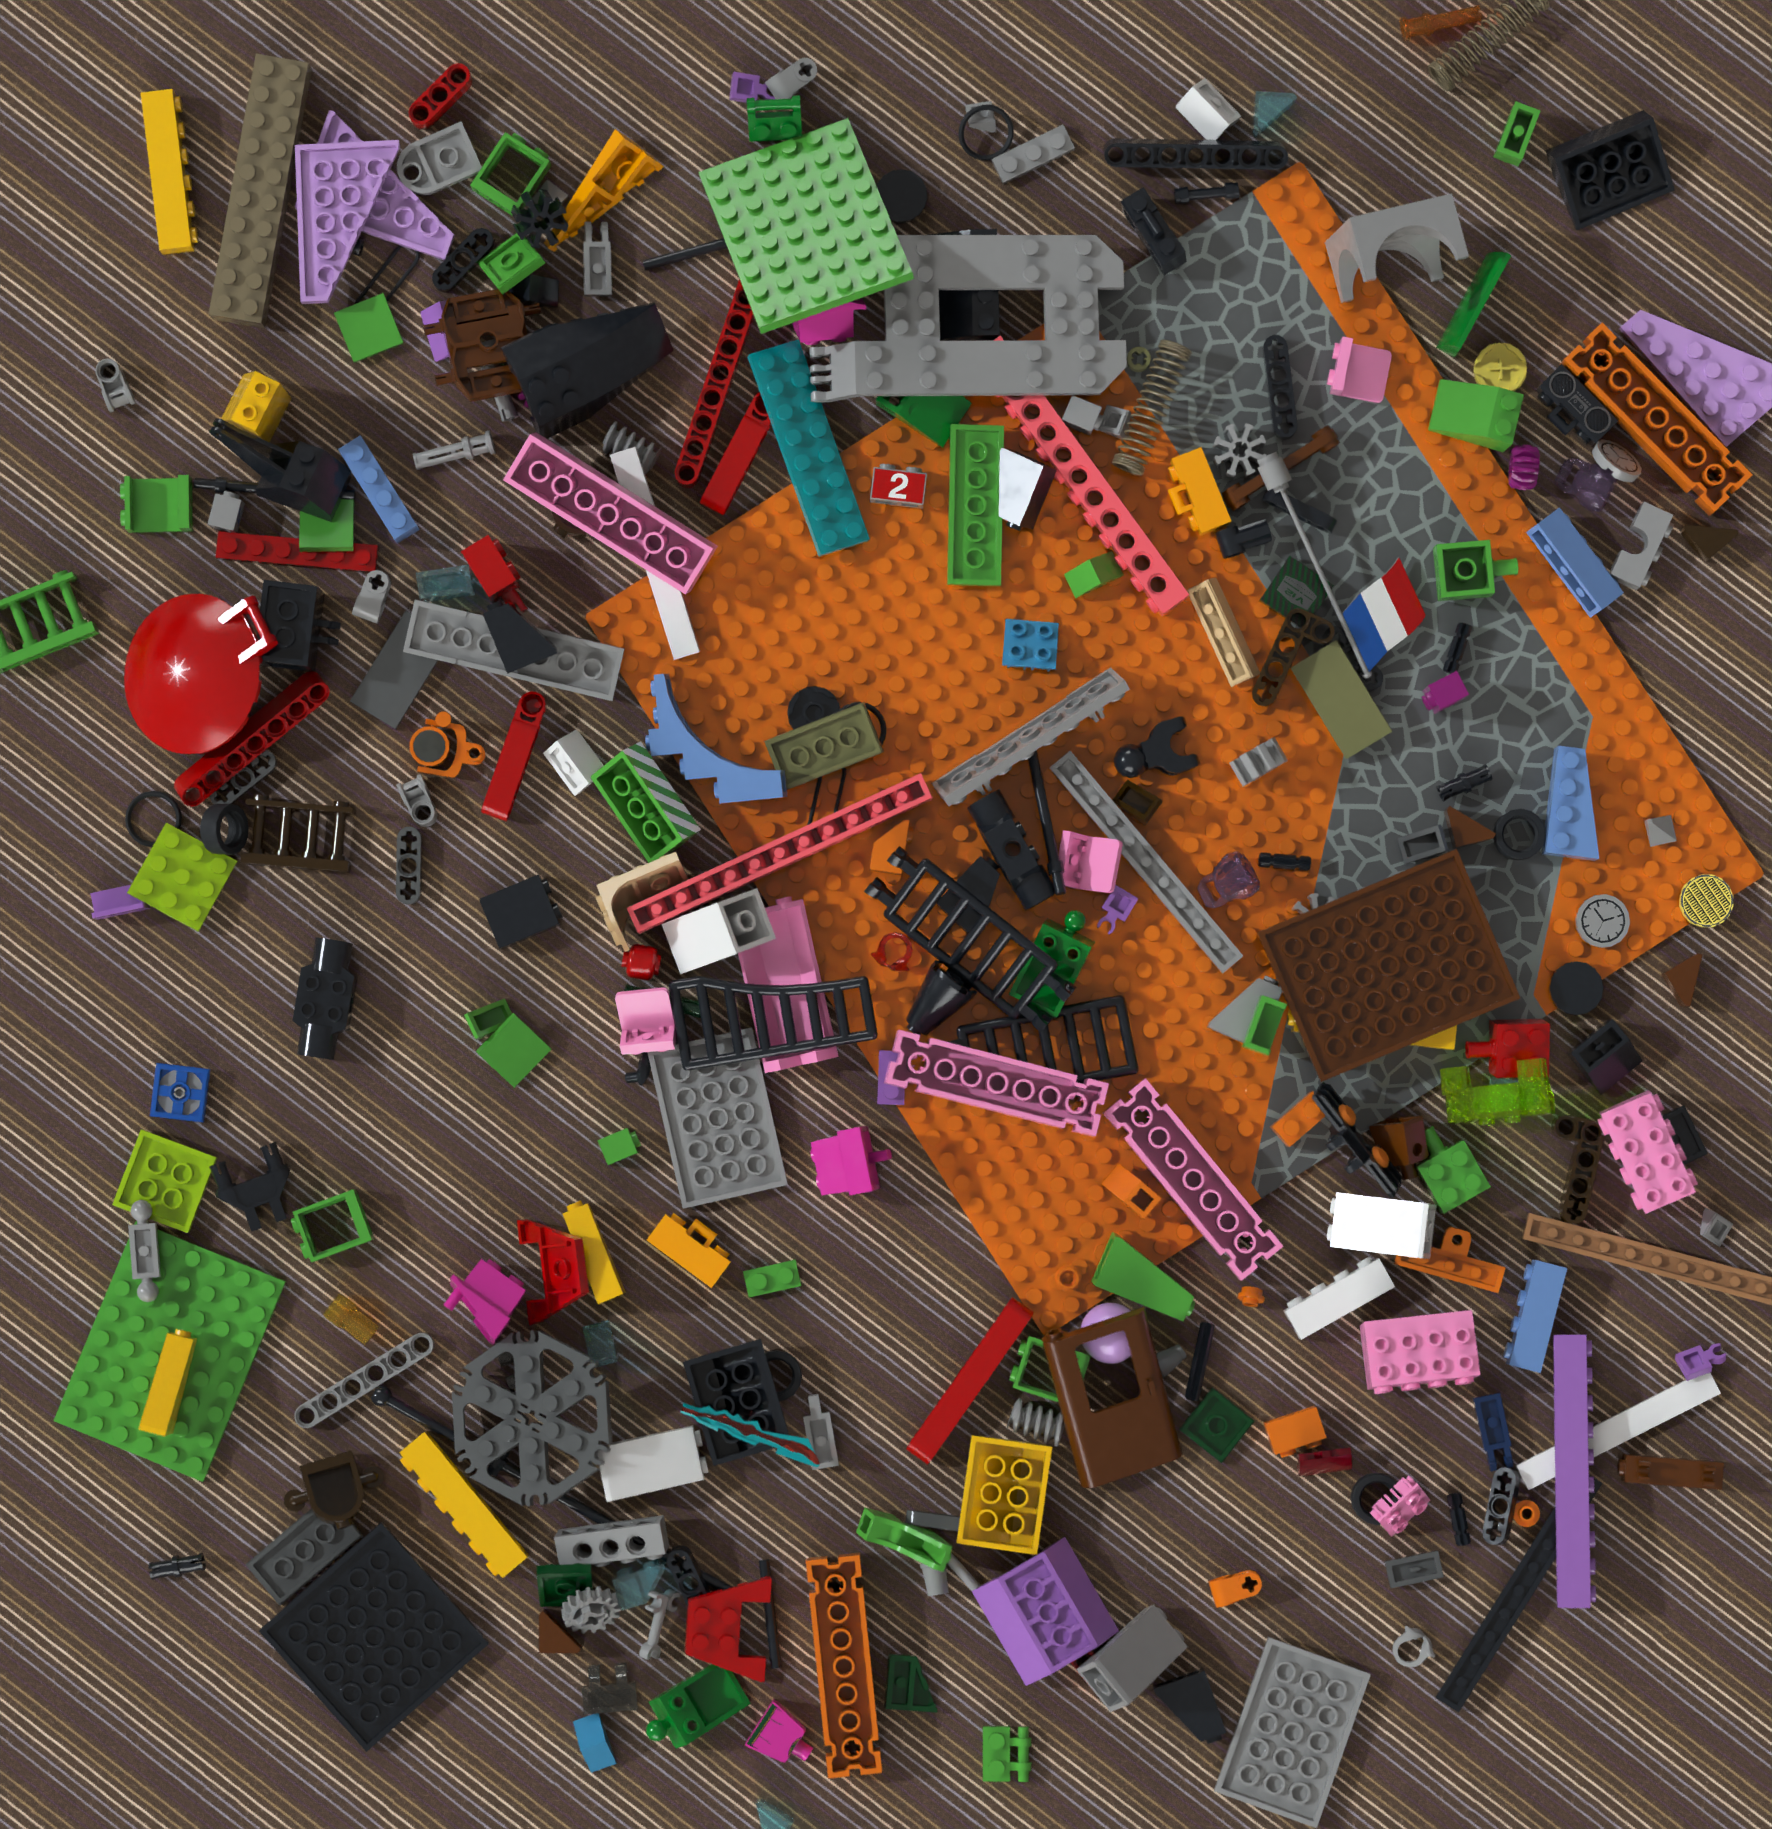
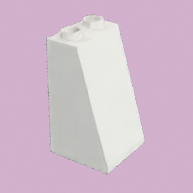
[662,888,776,974]
[1327,1193,1436,1259]
[598,1425,708,1502]

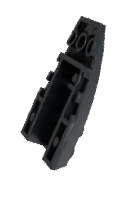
[501,303,674,439]

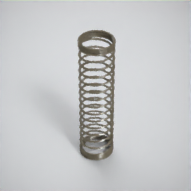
[1428,0,1550,92]
[1112,339,1192,476]

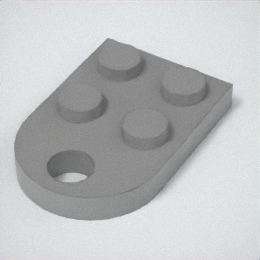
[397,122,482,195]

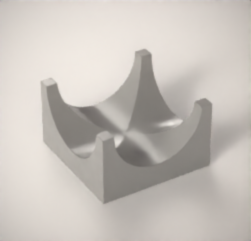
[1325,194,1469,304]

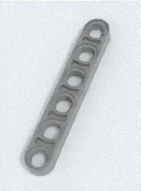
[294,1332,435,1428]

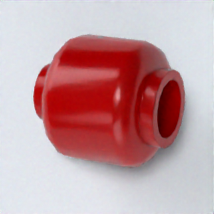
[621,944,662,981]

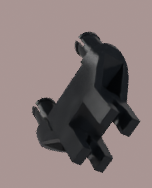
[209,1142,290,1231]

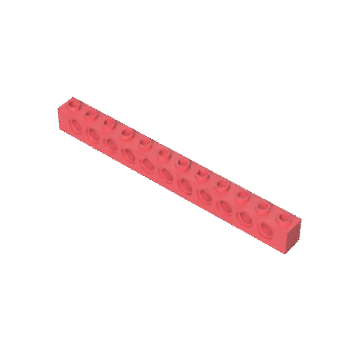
[993,336,1189,616]
[627,773,932,934]

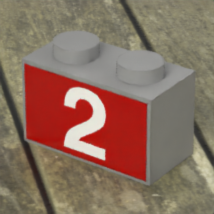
[870,464,927,509]

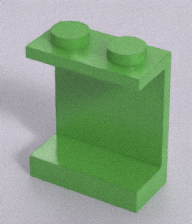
[120,475,193,533]

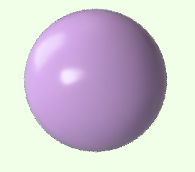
[1081,1303,1131,1364]

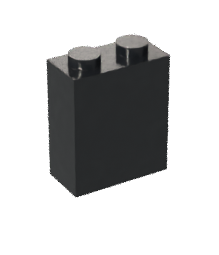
[479,874,563,950]

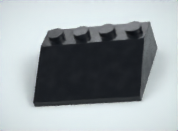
[1545,110,1675,230]
[929,229,1000,341]
[683,1339,791,1466]

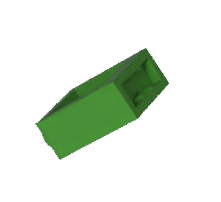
[470,132,551,216]
[291,1189,375,1262]
[1009,1335,1091,1402]

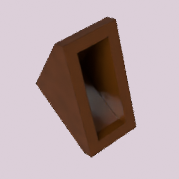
[1444,806,1496,849]
[1661,953,1702,1008]
[539,1609,583,1653]

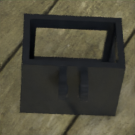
[257,580,341,672]

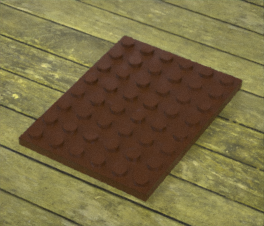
[1257,849,1520,1082]

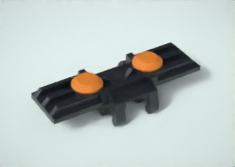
[1312,1082,1403,1199]

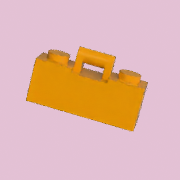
[1168,447,1231,536]
[647,1213,731,1288]

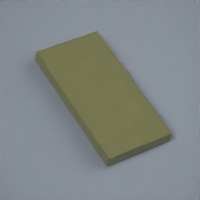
[1291,640,1393,759]
[764,702,884,790]

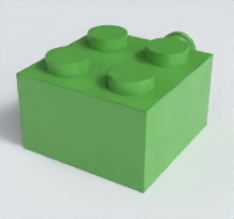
[1433,540,1518,601]
[1416,1126,1491,1214]

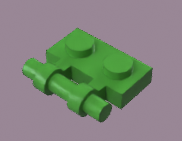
[983,1726,1032,1782]

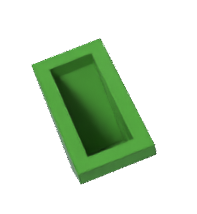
[1064,551,1124,599]
[464,998,512,1040]

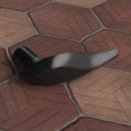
[625,1052,651,1086]

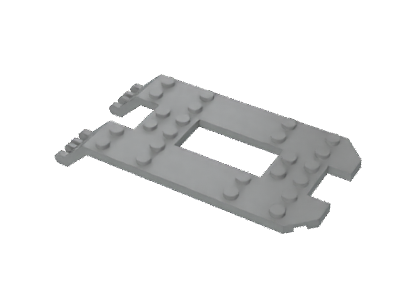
[809,235,1127,402]

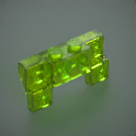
[1440,1058,1555,1126]

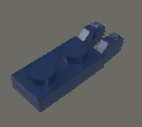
[1473,1392,1513,1472]

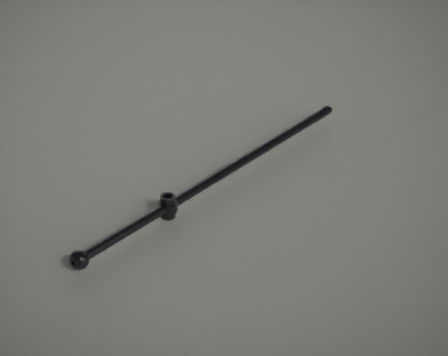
[371,1386,744,1603]

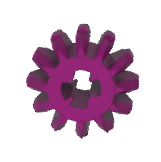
[1508,444,1540,490]

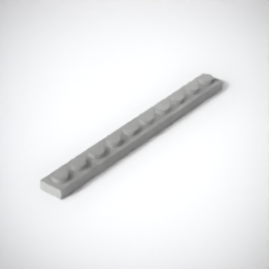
[1049,751,1243,974]

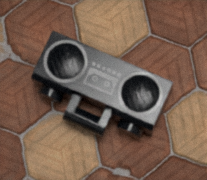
[1121,187,1187,275]
[1536,364,1618,447]

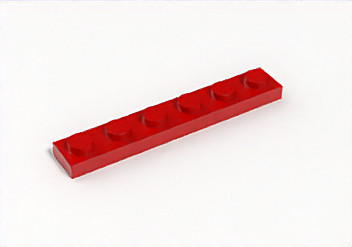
[216,531,379,572]

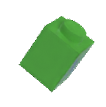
[597,1128,641,1165]

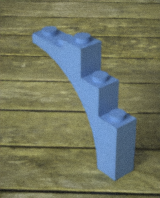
[645,674,787,804]

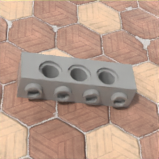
[554,1515,669,1567]

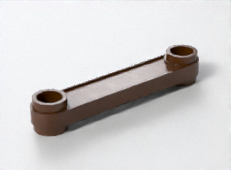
[1221,425,1340,512]

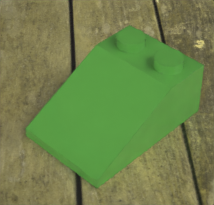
[1428,379,1524,452]

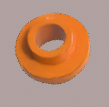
[1054,1265,1082,1292]
[1237,1286,1265,1307]
[1513,1500,1540,1527]

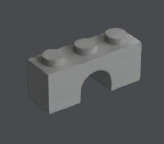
[1609,502,1674,590]

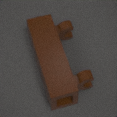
[1617,1454,1724,1490]

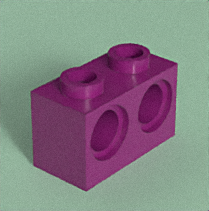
[1421,671,1469,714]

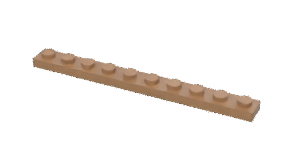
[1522,1213,1772,1305]

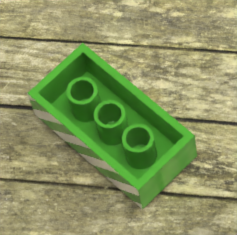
[590,741,701,863]

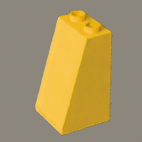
[221,371,292,442]

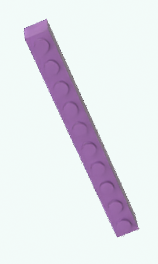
[1553,1335,1596,1608]

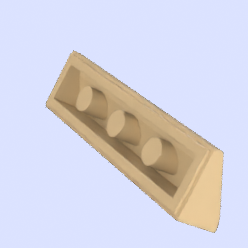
[1187,578,1260,687]

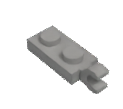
[803,1394,839,1470]

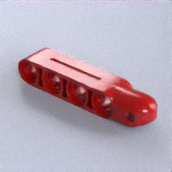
[700,392,771,516]
[481,691,546,822]

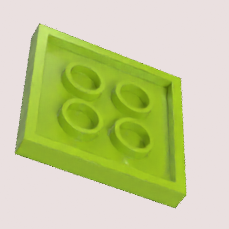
[127,823,237,932]
[112,1129,218,1233]

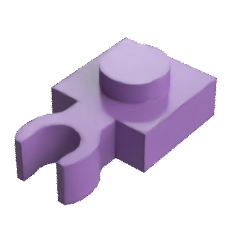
[729,72,775,103]
[1097,885,1139,934]
[1675,1343,1726,1381]

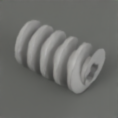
[603,421,662,474]
[1006,1398,1065,1447]

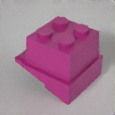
[793,298,866,345]
[811,1126,892,1196]
[443,1259,526,1346]

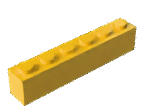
[141,89,198,255]
[399,1431,529,1578]

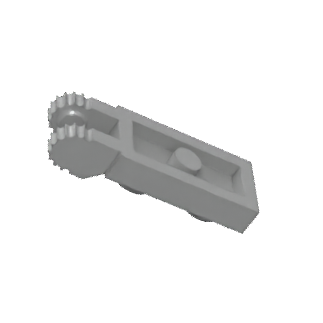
[583,222,612,296]

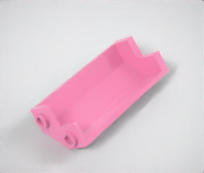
[738,896,839,1073]

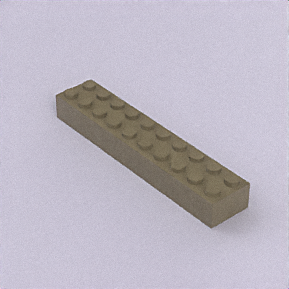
[209,54,312,329]

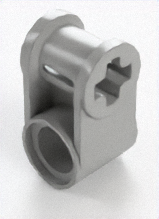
[765,58,817,99]
[95,358,136,413]
[352,570,391,624]
[396,773,438,827]

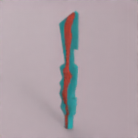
[680,1403,820,1467]

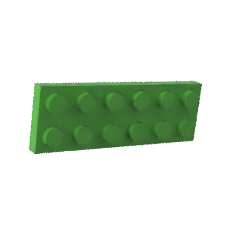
[947,424,1004,587]

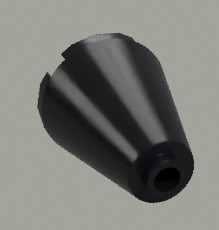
[906,960,977,1036]

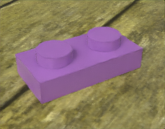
[877,1050,905,1105]

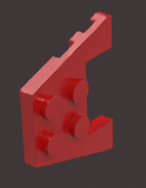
[517,1219,589,1325]
[685,1576,772,1682]

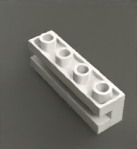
[1283,1256,1395,1340]

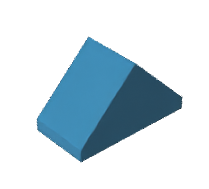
[573,1712,617,1773]

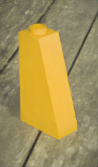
[563,1200,626,1304]
[138,1329,197,1436]

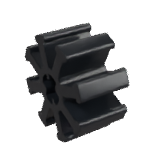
[511,189,568,248]

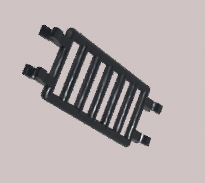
[864,846,1077,1032]

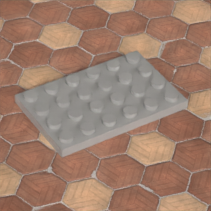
[648,1027,788,1209]
[1214,1637,1371,1828]

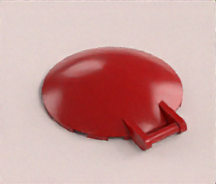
[124,594,278,754]

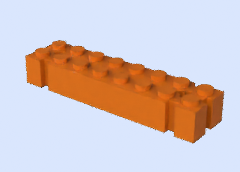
[1560,322,1753,516]
[806,1553,882,1779]

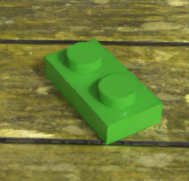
[743,1259,801,1298]

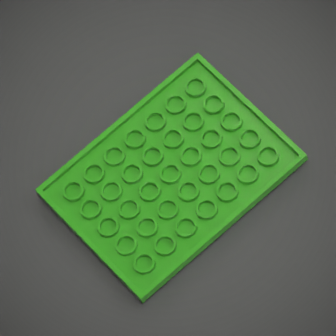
[698,118,914,334]
[54,1221,286,1482]

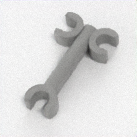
[639,1589,681,1660]

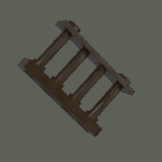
[240,795,356,873]

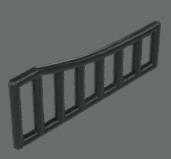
[668,976,878,1071]

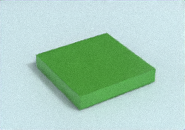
[477,233,545,295]
[334,293,404,363]
[299,499,354,552]
[476,1013,551,1088]

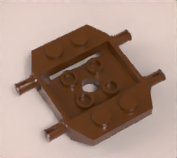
[423,289,541,402]

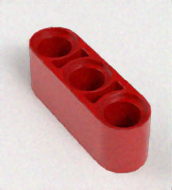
[408,63,472,130]

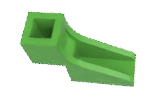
[856,1507,953,1572]

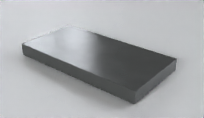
[350,611,439,729]
[245,1509,363,1606]

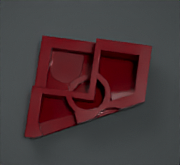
[1297,1447,1352,1477]

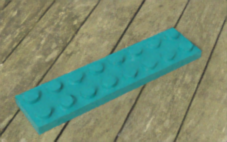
[747,339,870,557]

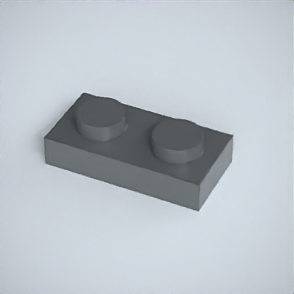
[1384,1550,1444,1588]

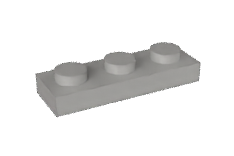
[992,125,1075,185]

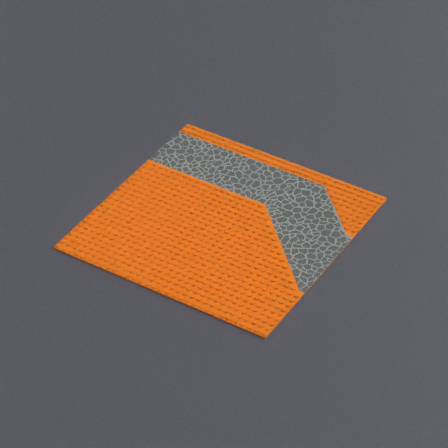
[586,162,1763,1335]

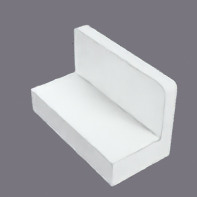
[1176,78,1241,140]
[543,730,604,796]

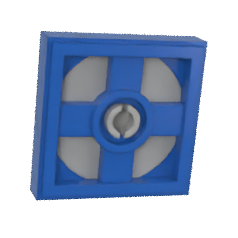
[150,1063,211,1122]

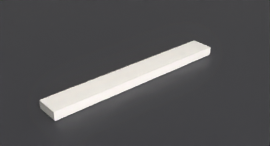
[610,447,700,660]
[1515,1373,1721,1490]

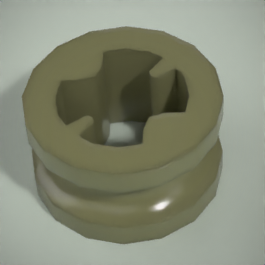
[1127,346,1151,372]

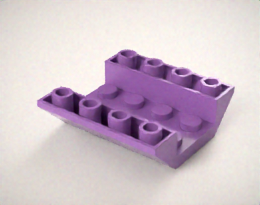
[972,1537,1119,1686]

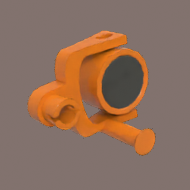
[409,711,486,778]

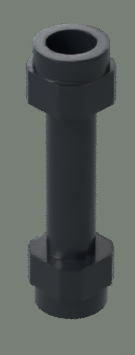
[1174,182,1239,205]

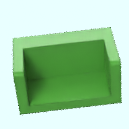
[1242,995,1288,1056]

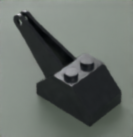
[209,418,352,522]

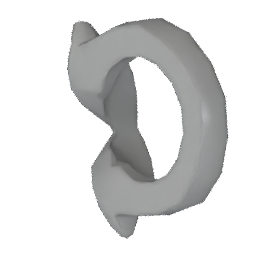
[1392,1626,1435,1667]

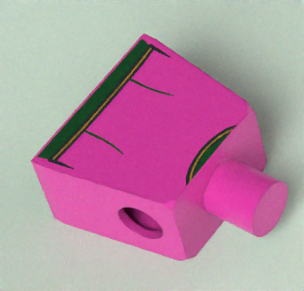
[745,1699,813,1763]

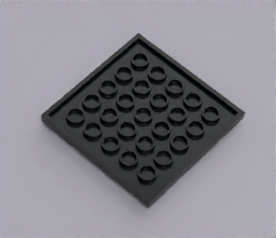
[259,1522,489,1752]

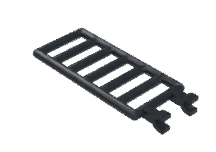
[947,995,1138,1084]

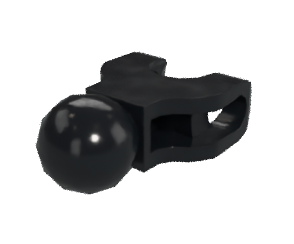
[1114,716,1201,778]

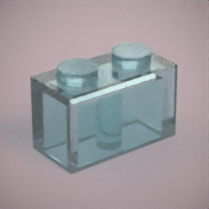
[416,565,475,602]

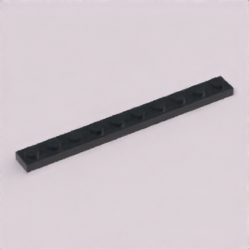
[1435,1475,1602,1713]

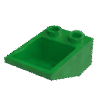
[876,396,972,448]
[1009,910,1095,1018]
[646,1664,751,1749]

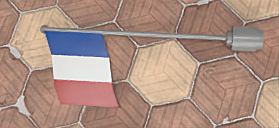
[1257,452,1426,679]

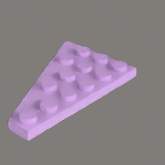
[295,110,455,261]
[295,140,400,304]
[1619,310,1772,447]

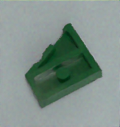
[884,1654,937,1713]

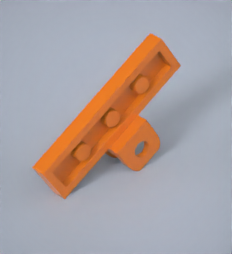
[1394,1226,1506,1293]

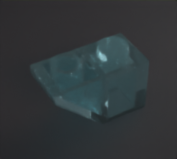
[612,1559,667,1611]

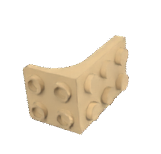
[596,852,688,952]

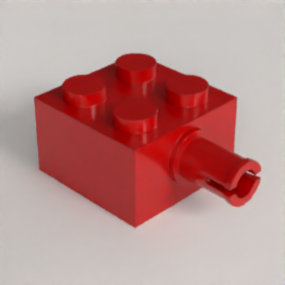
[461,535,528,614]
[1465,1019,1550,1078]

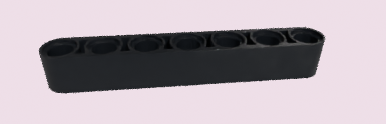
[1103,138,1288,170]

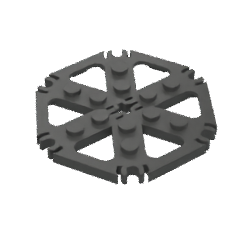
[452,1331,613,1506]

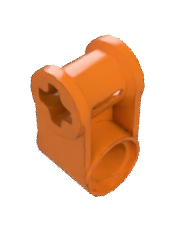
[1208,1570,1262,1608]

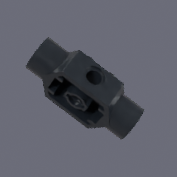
[967,789,1055,911]
[292,937,358,1060]

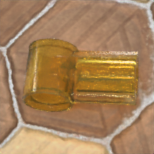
[323,1293,380,1345]

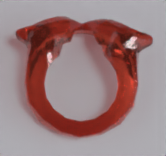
[871,932,913,972]

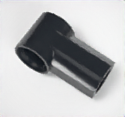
[1215,519,1272,559]

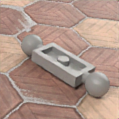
[128,1200,161,1302]

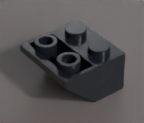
[1566,1019,1643,1095]

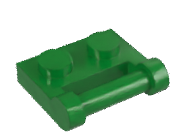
[747,95,802,142]

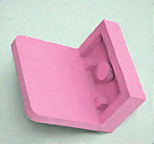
[1327,337,1392,403]
[1058,831,1123,893]
[615,987,676,1055]

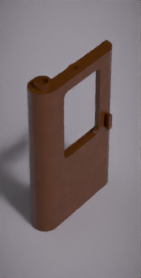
[1042,1307,1182,1488]

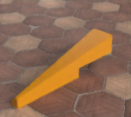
[544,129,664,252]

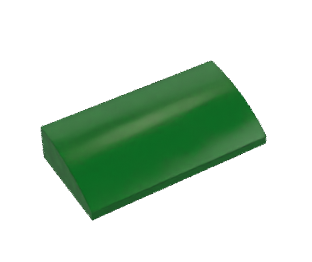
[1436,252,1511,358]

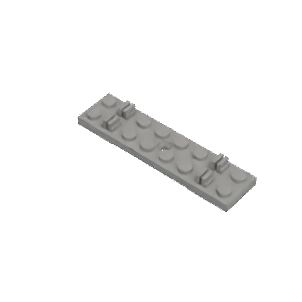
[403,599,625,701]
[931,667,1130,806]

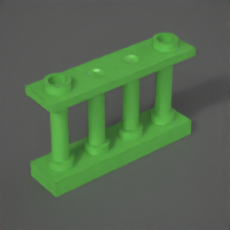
[0,570,100,674]

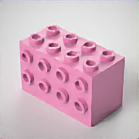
[1597,1090,1698,1214]
[1360,1310,1480,1394]

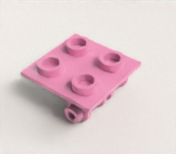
[1370,1476,1430,1537]

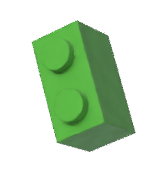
[1493,102,1540,167]

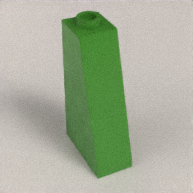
[1091,1232,1195,1322]

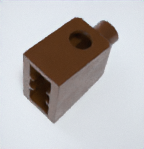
[1369,1116,1428,1180]

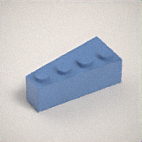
[1542,746,1599,861]

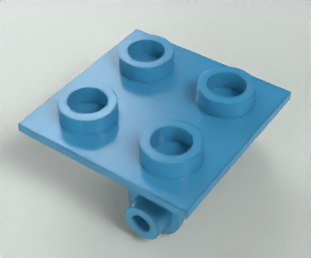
[1002,619,1059,672]

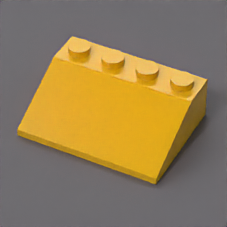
[956,1435,1052,1555]

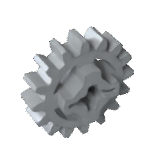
[561,1586,621,1634]

